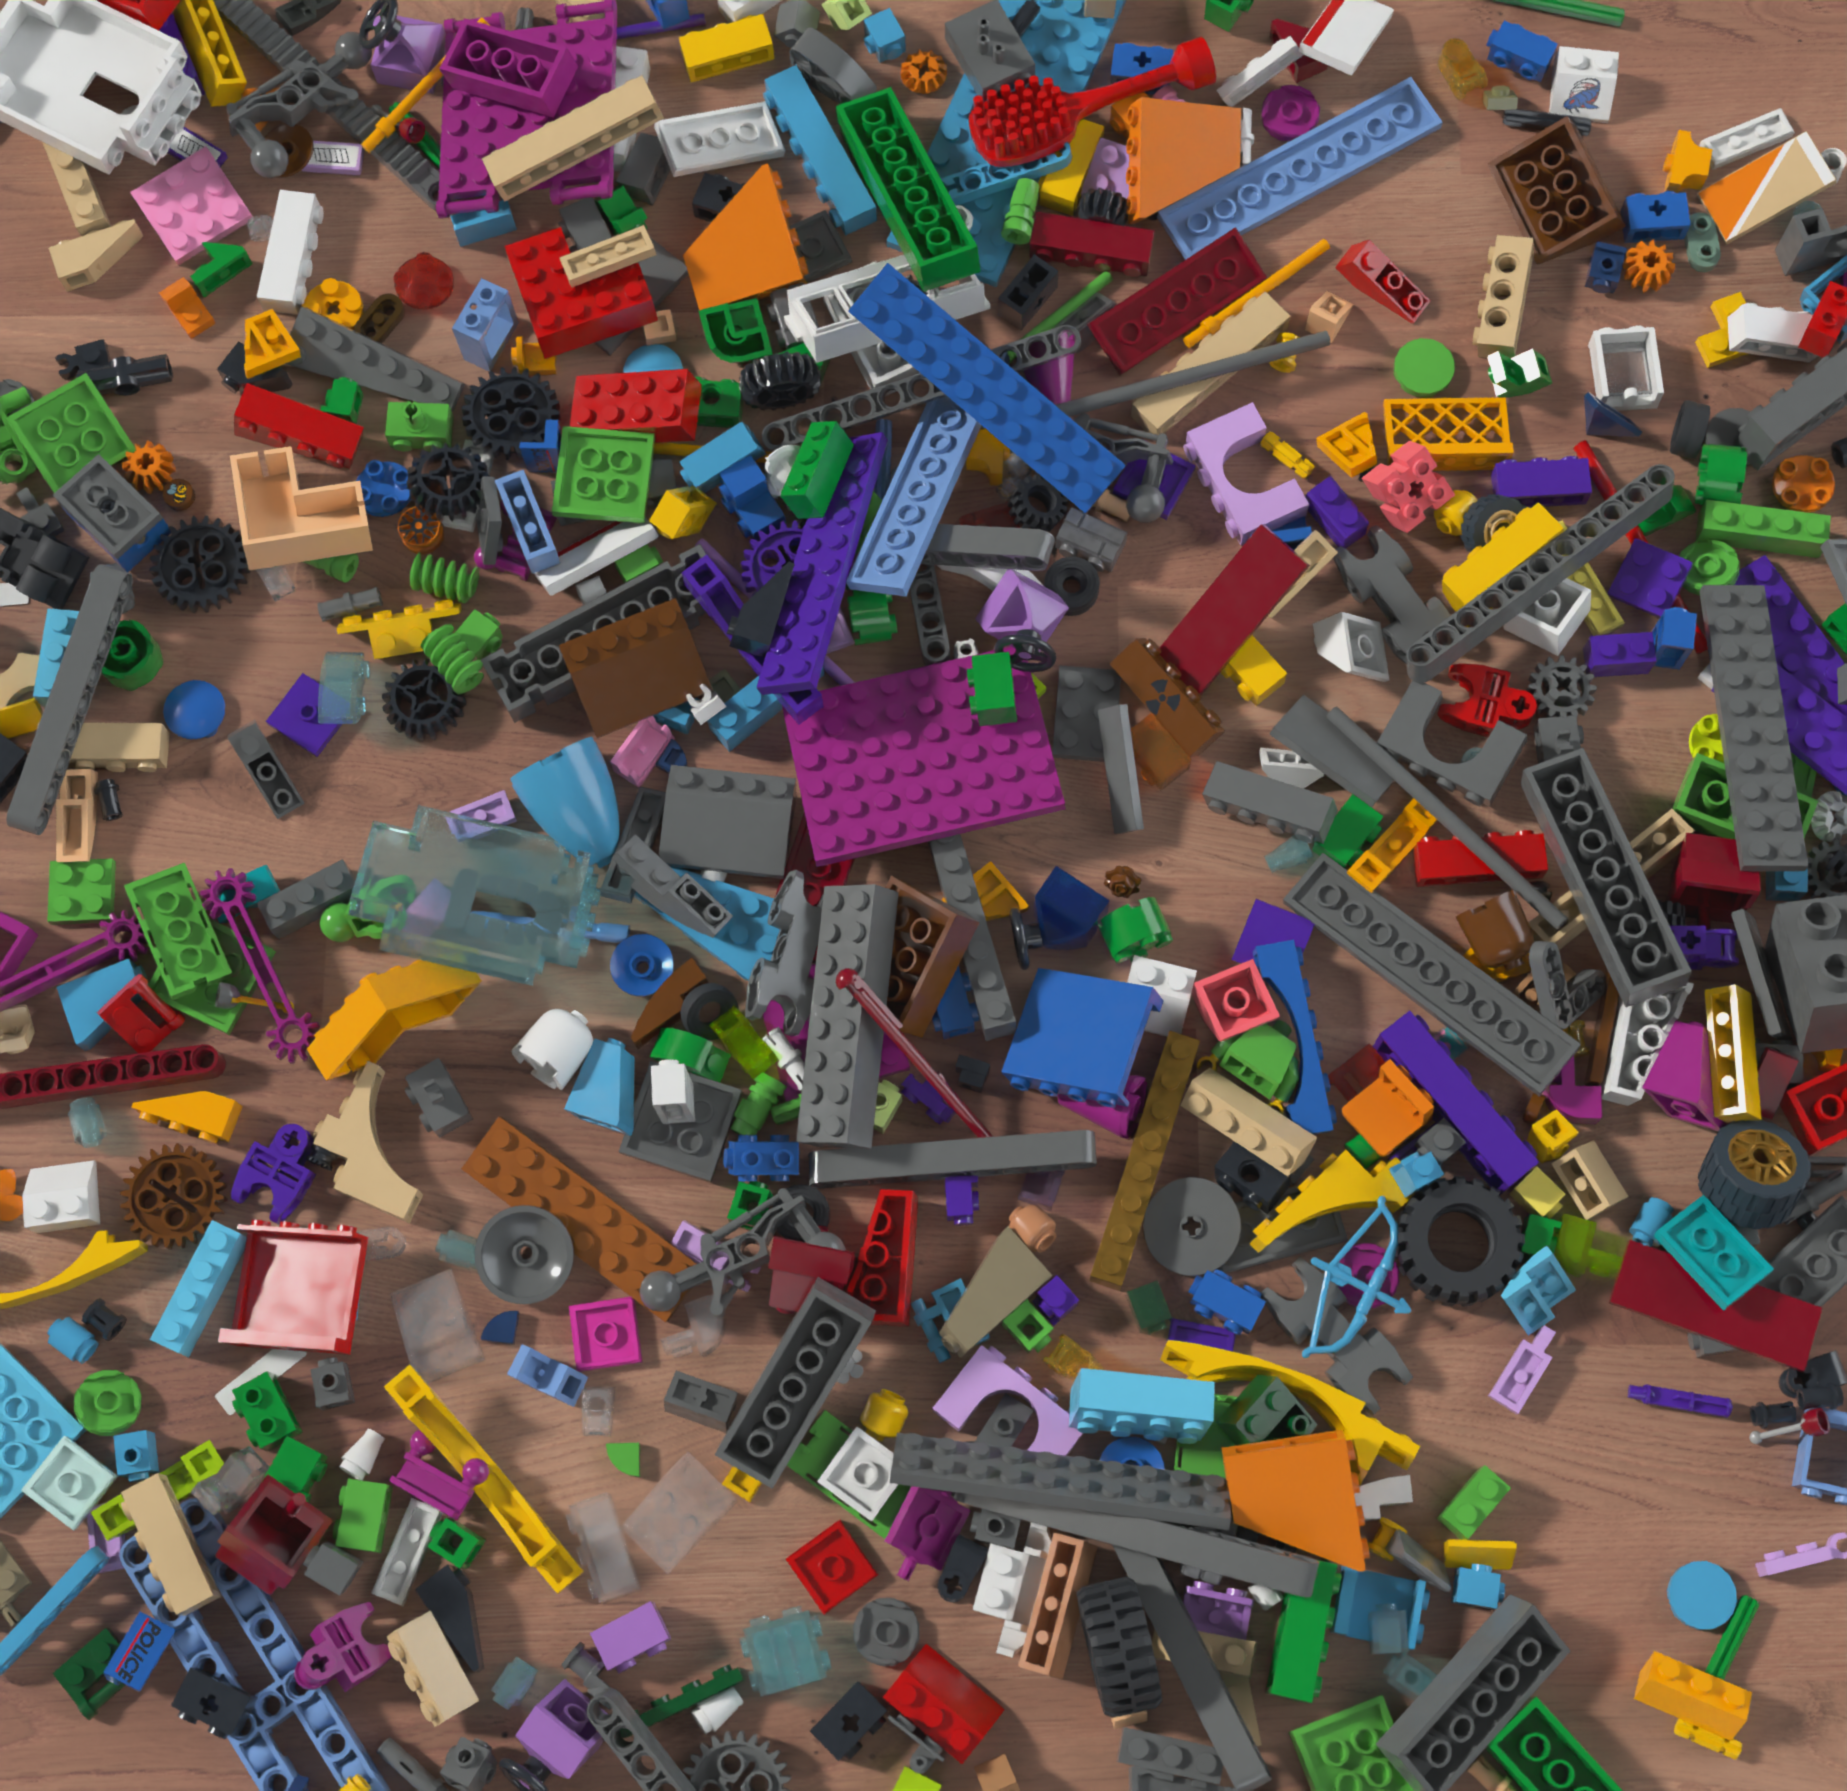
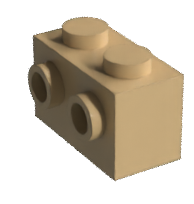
[1551,1140,1629,1220]

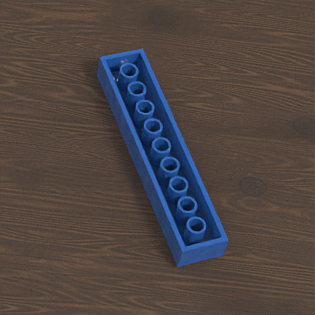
[848,262,1126,513]

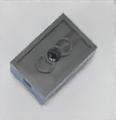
[53,454,171,572]

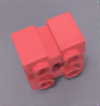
[1362,441,1455,533]

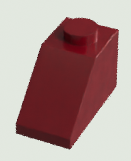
[1269,19,1328,83]

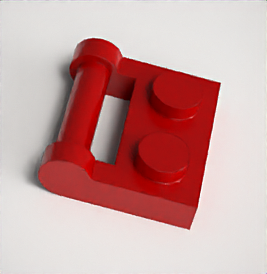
[97,974,186,1053]

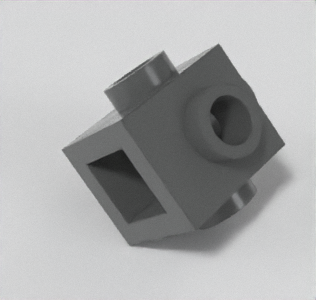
[440,1737,498,1791]

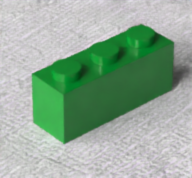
[780,421,854,519]

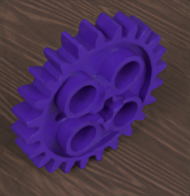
[741,520,805,597]

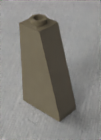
[939,1226,1052,1358]

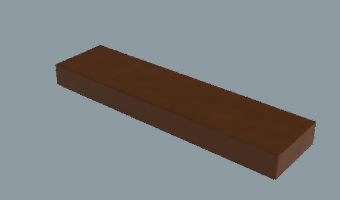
[1584,968,1619,1086]

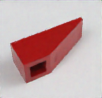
[1335,239,1431,324]

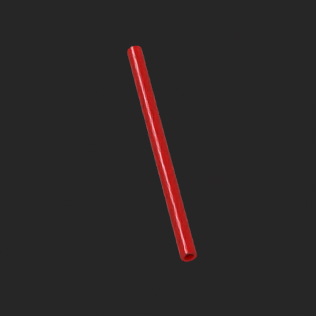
[1573,440,1708,654]

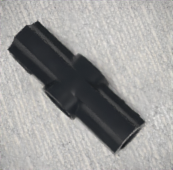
[76,354,173,396]

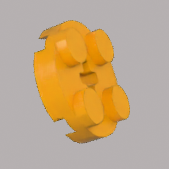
[302,278,364,330]

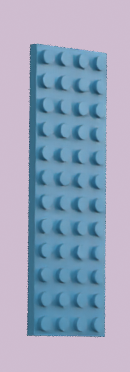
[886,0,1126,287]

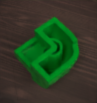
[698,298,773,363]

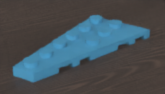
[634,866,780,981]

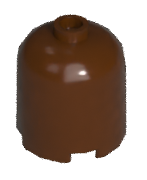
[1456,890,1535,971]

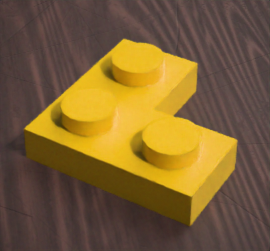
[1695,292,1749,368]

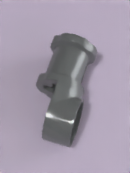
[561,1642,612,1710]

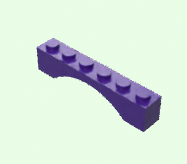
[682,554,824,725]

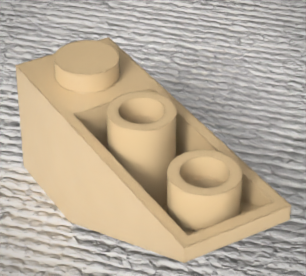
[49,219,143,292]

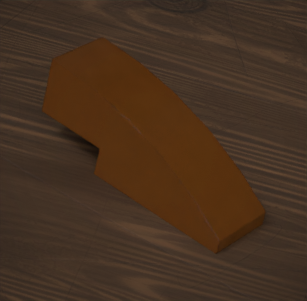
[631,958,708,1049]

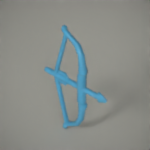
[1302,1196,1411,1358]

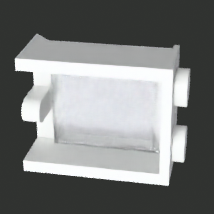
[1588,326,1664,411]

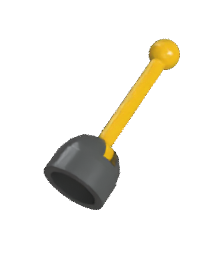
[215,982,294,1013]

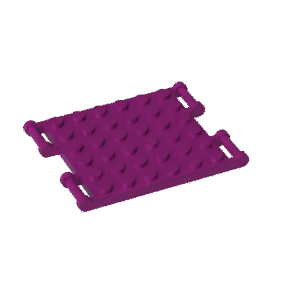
[436,0,617,219]

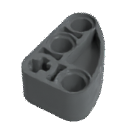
[789,28,877,104]

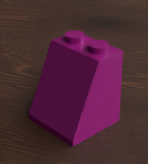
[1642,1020,1727,1131]

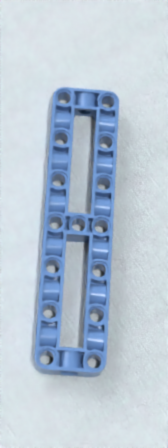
[120,1498,391,1791]

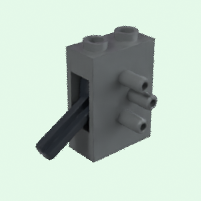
[944,0,1041,102]

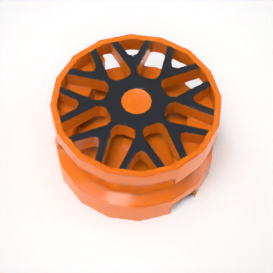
[397,506,444,555]

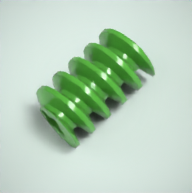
[410,552,480,604]
[421,624,484,694]

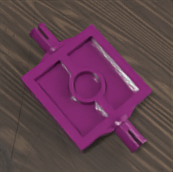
[884,1486,971,1582]

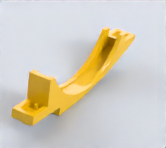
[0,1231,148,1309]
[1160,1340,1420,1486]
[384,1365,584,1594]

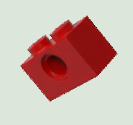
[1798,281,1847,358]

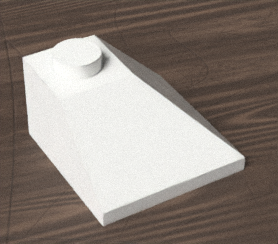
[1313,612,1389,682]

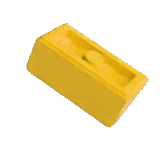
[0,698,43,739]
[1444,1539,1517,1570]

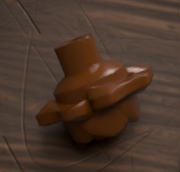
[1104,866,1142,898]

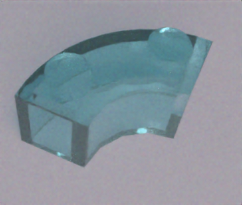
[318,652,370,724]

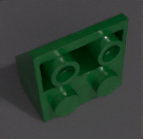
[1216,1375,1318,1446]

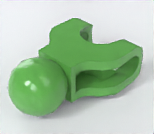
[320,876,416,942]

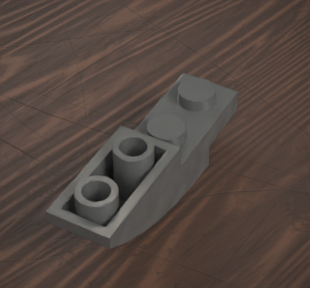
[612,835,733,938]

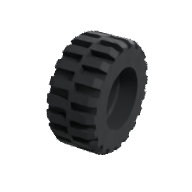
[1395,1176,1525,1307]
[1077,1577,1162,1718]

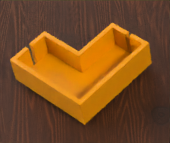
[307,950,482,1081]

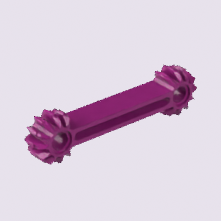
[200,868,321,1064]
[0,910,152,1012]

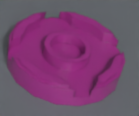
[1261,84,1320,142]
[1336,1243,1399,1309]

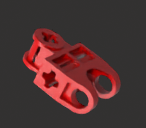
[1437,663,1537,738]

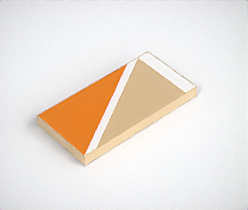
[1697,131,1836,245]

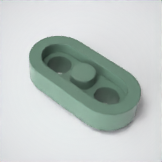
[1684,213,1721,272]

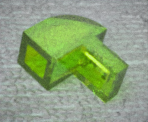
[709,1006,779,1079]
[1554,1214,1623,1278]

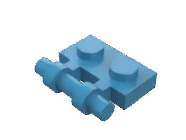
[911,1278,990,1363]

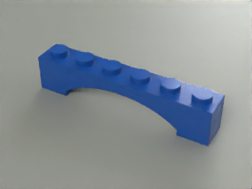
[1253,939,1337,1135]

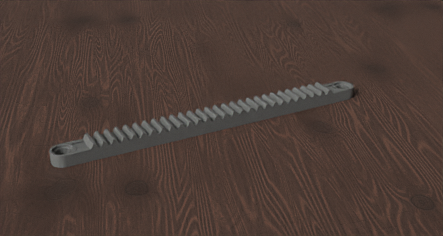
[213,0,457,211]

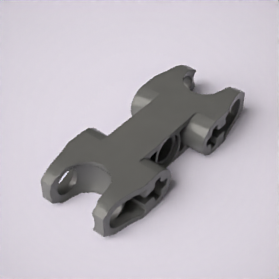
[1333,525,1451,665]
[745,870,824,1037]
[1261,1257,1413,1416]

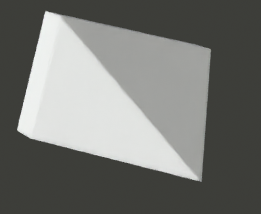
[1259,747,1324,789]

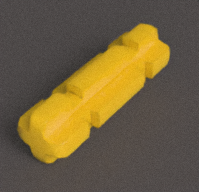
[1260,431,1315,479]
[1674,1718,1742,1760]

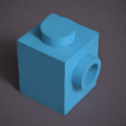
[863,8,906,63]
[113,1430,159,1482]
[1451,1564,1505,1610]

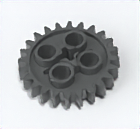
[684,1730,792,1791]

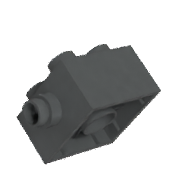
[1765,895,1847,1054]

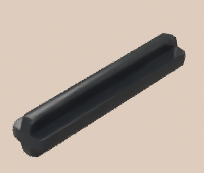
[1503,108,1592,136]

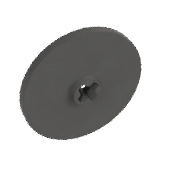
[1143,1177,1242,1276]

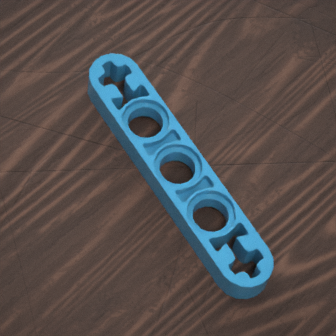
[941,142,1072,206]
[0,1546,109,1676]

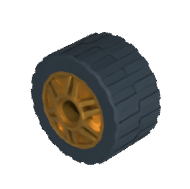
[1698,1120,1811,1229]

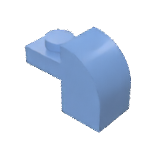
[507,1344,588,1407]

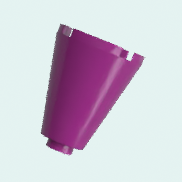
[1023,332,1075,405]
[1056,1075,1148,1140]

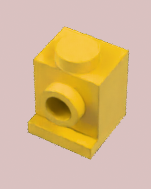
[1526,1109,1579,1164]

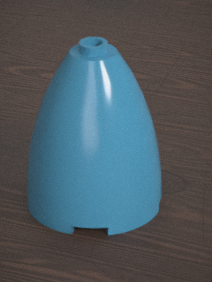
[510,736,620,869]

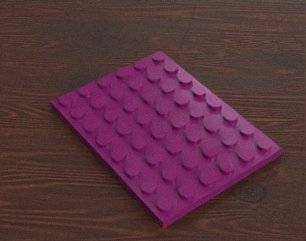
[782,647,1066,867]

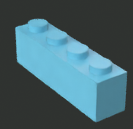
[150,1220,247,1358]

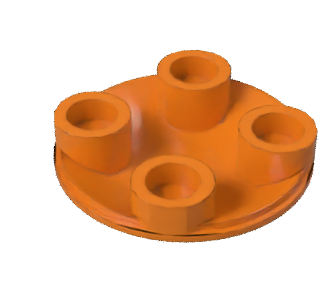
[1772,455,1835,513]

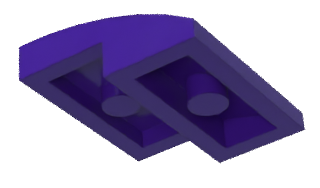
[1231,898,1314,964]

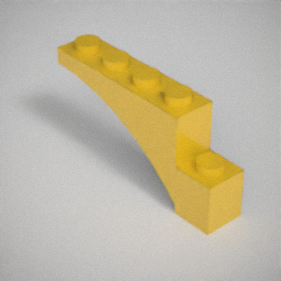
[1249,1150,1415,1253]

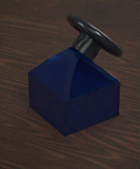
[1010,866,1110,970]

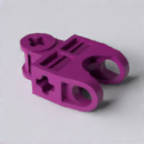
[294,1602,392,1692]

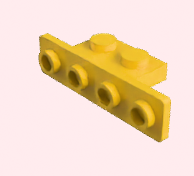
[336,600,462,659]

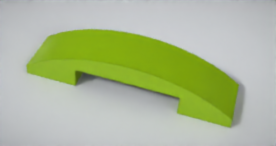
[91,1439,227,1542]

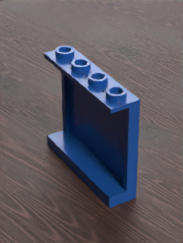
[1001,968,1164,1108]

